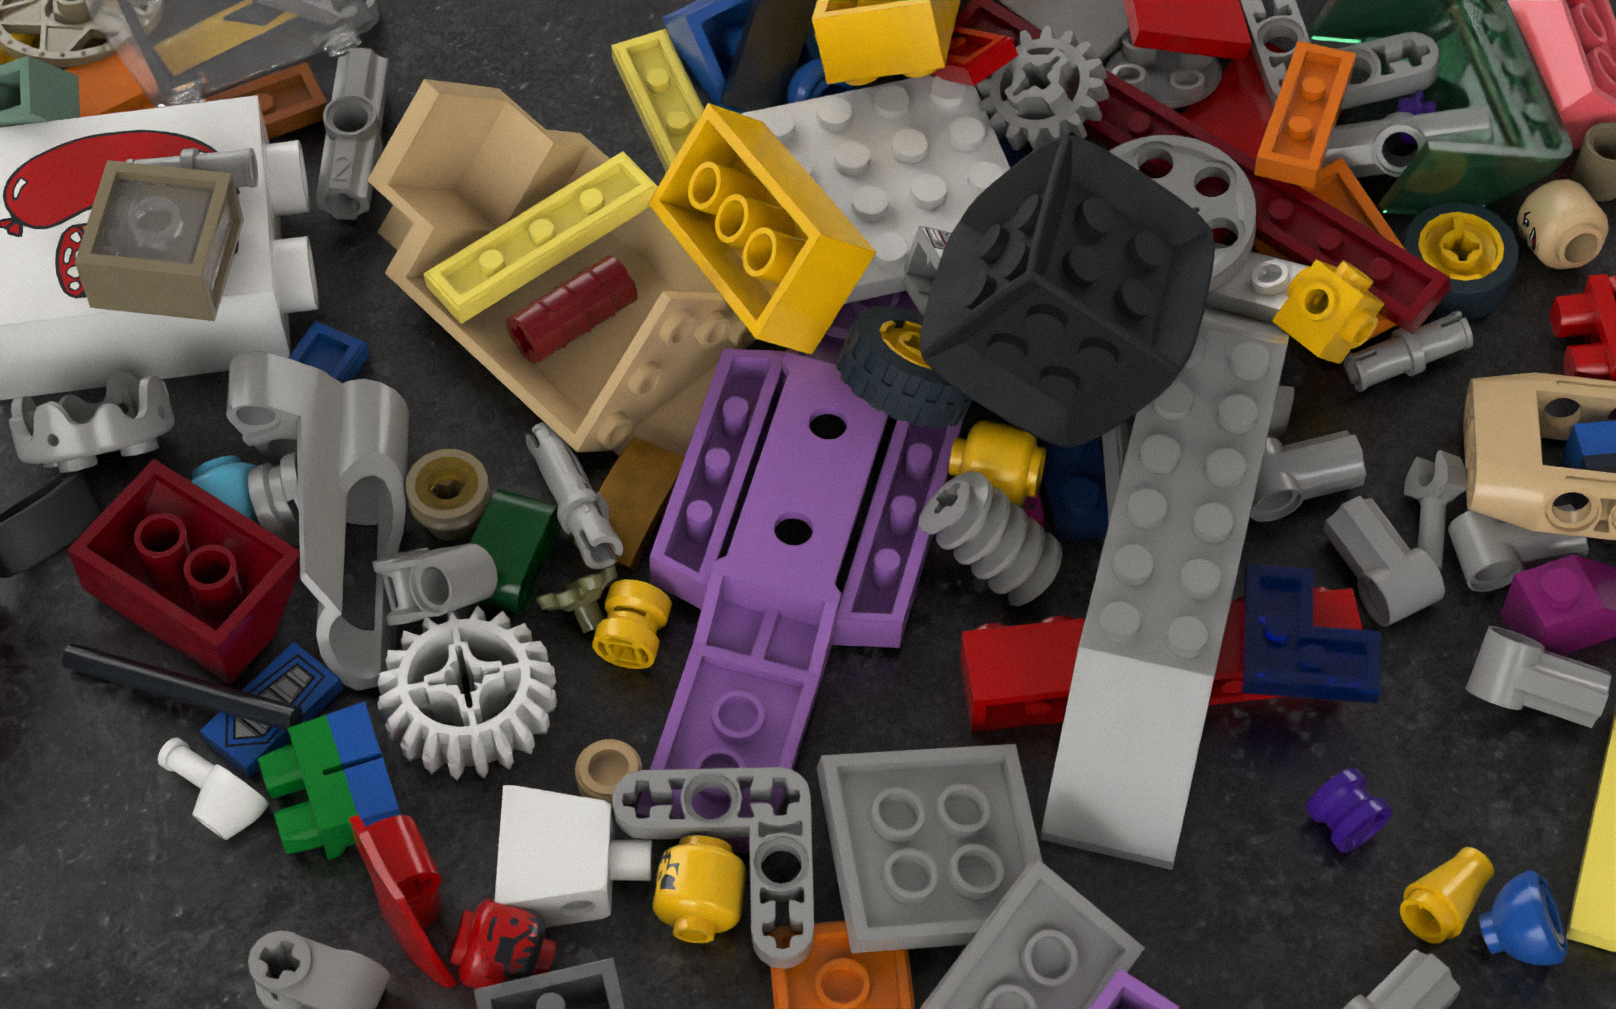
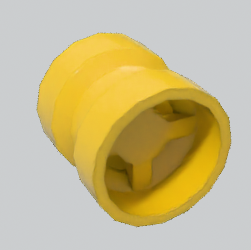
[592,579,672,669]

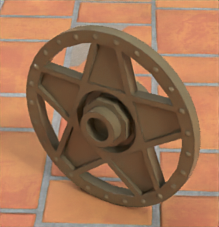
[0,0,165,68]

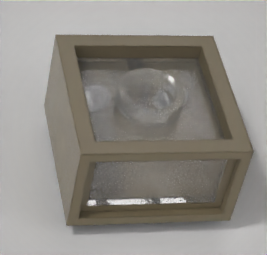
[75,160,244,321]

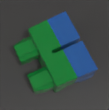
[258,701,401,861]

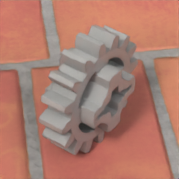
[977,26,1109,151]

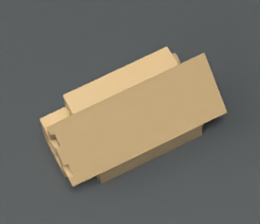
[367,79,756,457]

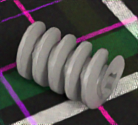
[918,471,1063,606]

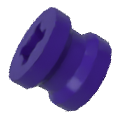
[1305,768,1393,853]

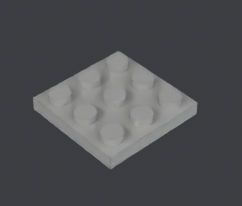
[816,744,1042,953]

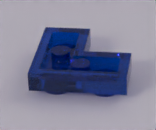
[1242,564,1381,703]

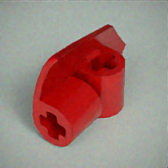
[348,815,458,989]

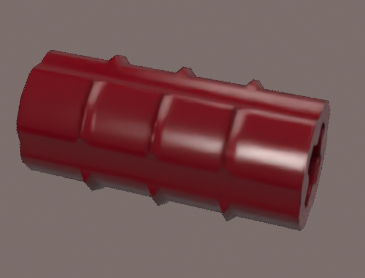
[506,255,638,364]

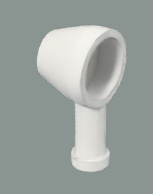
[158,737,270,840]

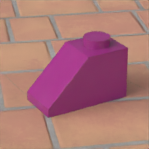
[1501,554,1616,656]

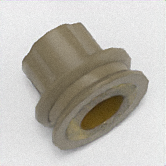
[405,449,490,541]

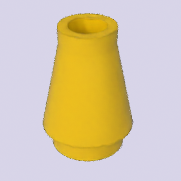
[1400,847,1494,944]

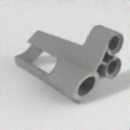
[226,351,409,691]

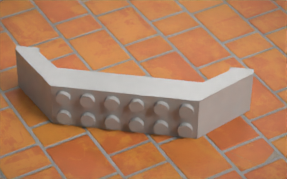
[1040,306,1290,870]

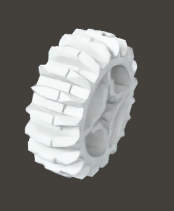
[377,605,557,781]

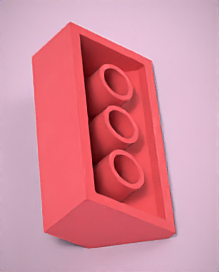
[1490,0,1616,150]

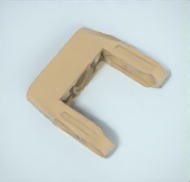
[1463,372,1616,541]

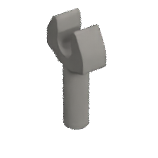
[1404,450,1467,571]

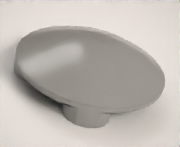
[1105,32,1222,109]

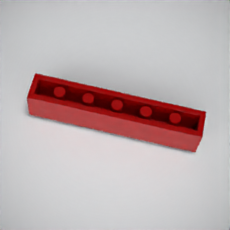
[960,587,1369,732]

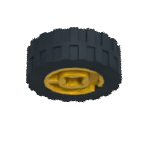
[836,305,972,428]

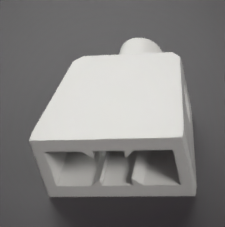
[495,785,653,927]

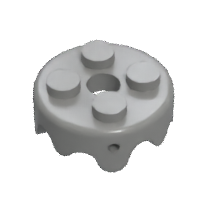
[9,371,175,473]

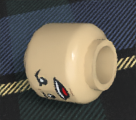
[1517,179,1609,270]

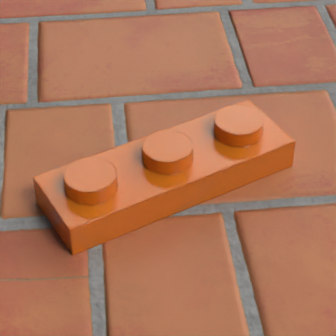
[1254,41,1356,188]

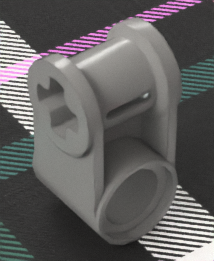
[372,544,498,626]
[248,930,391,1009]

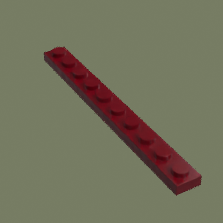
[954,0,1451,334]

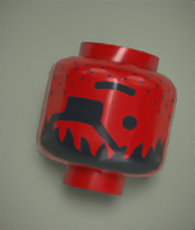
[449,899,556,989]

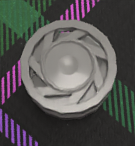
[248,451,300,547]

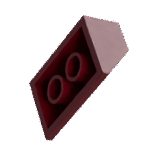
[67,459,300,685]

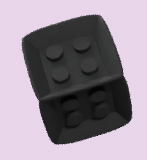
[920,135,1215,447]

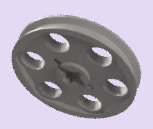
[1109,135,1256,294]

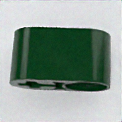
[470,489,561,615]

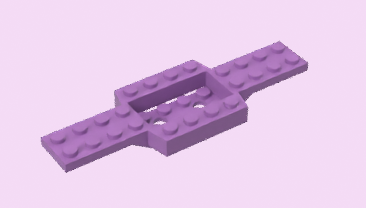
[636,291,966,859]

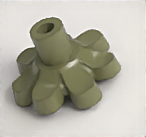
[536,564,617,633]

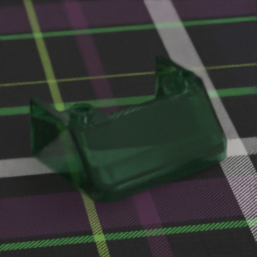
[1307,0,1573,215]

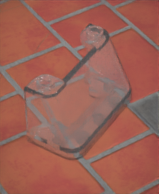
[83,0,374,108]

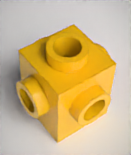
[1272,259,1385,364]

